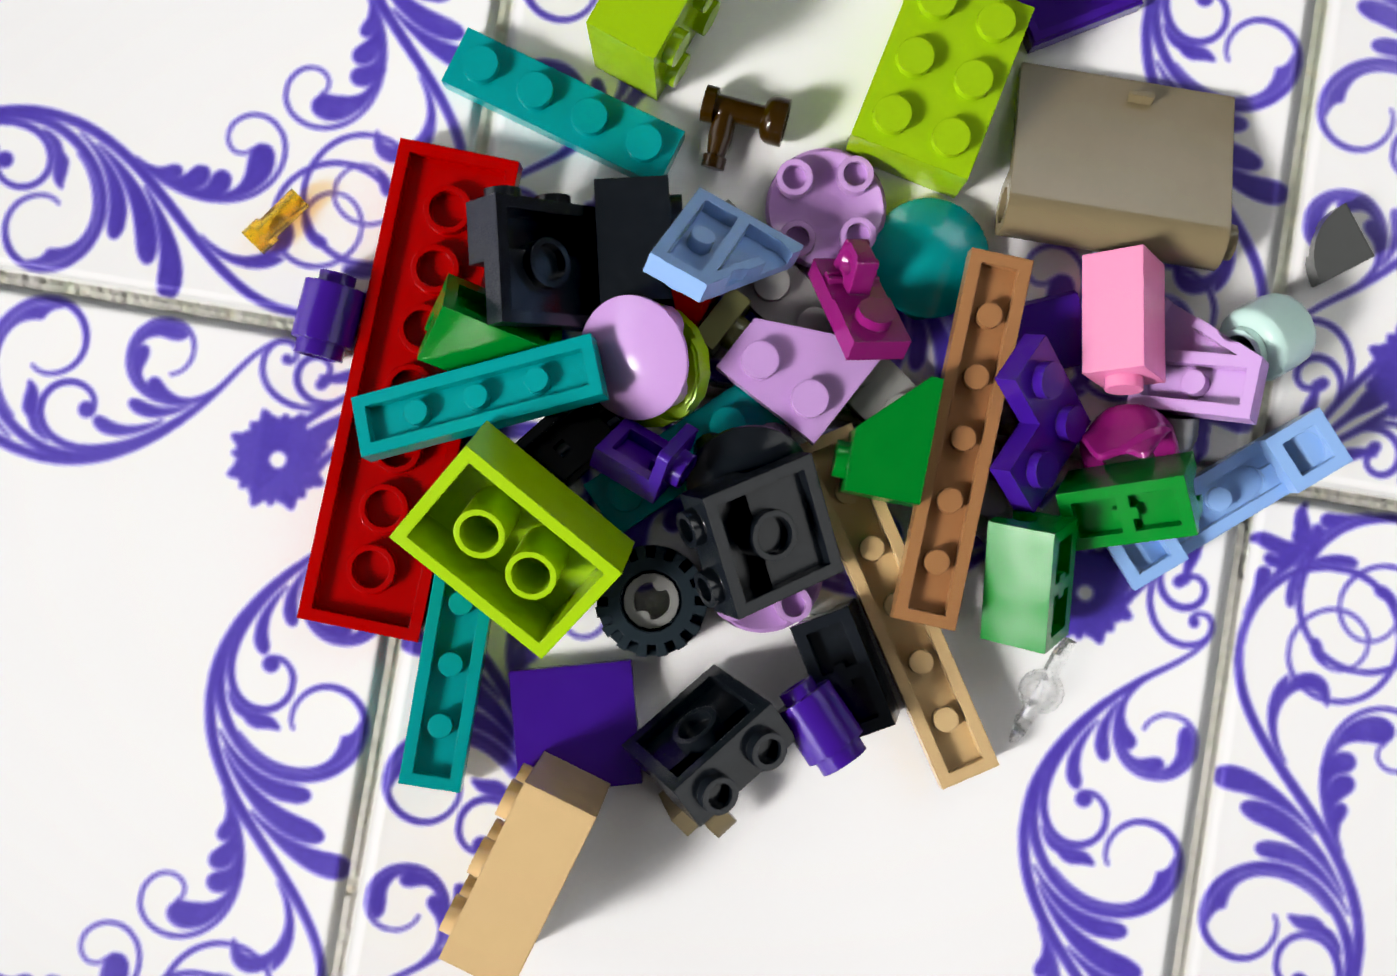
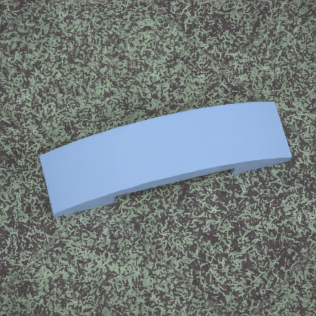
[1106,407,1353,591]

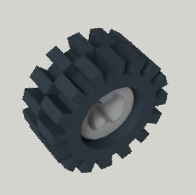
[595,545,707,657]

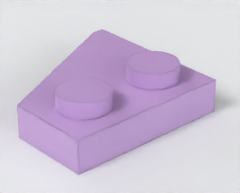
[1126,297,1269,425]
[716,318,880,446]

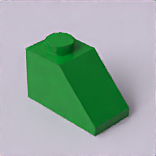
[830,376,944,507]

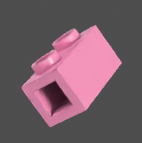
[1082,244,1166,395]

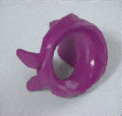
[1079,404,1180,468]

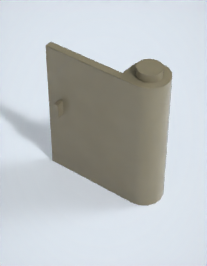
[995,62,1239,271]

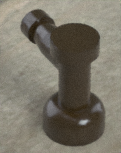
[699,84,792,171]

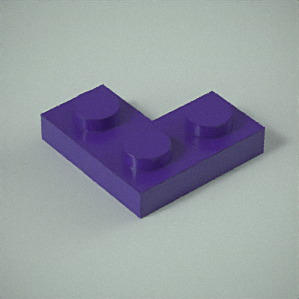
[989,334,1091,513]

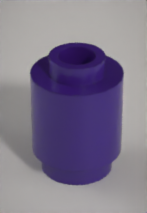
[291,269,366,364]
[778,675,866,776]

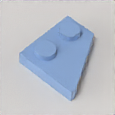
[643,187,804,303]

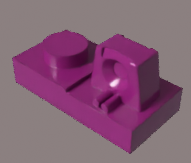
[808,239,912,360]

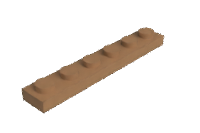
[890,247,1034,631]

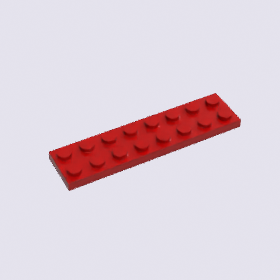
[297,138,523,642]

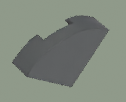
[1305,203,1374,287]

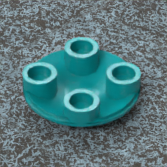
[871,198,989,320]

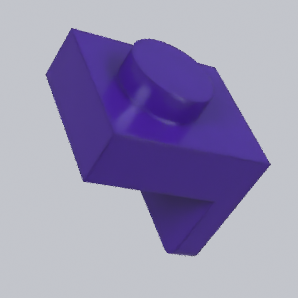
[589,418,699,504]

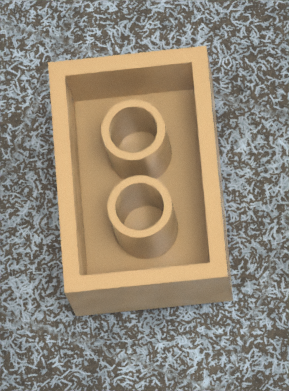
[439,751,610,976]

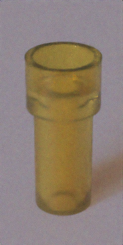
[241,189,309,254]

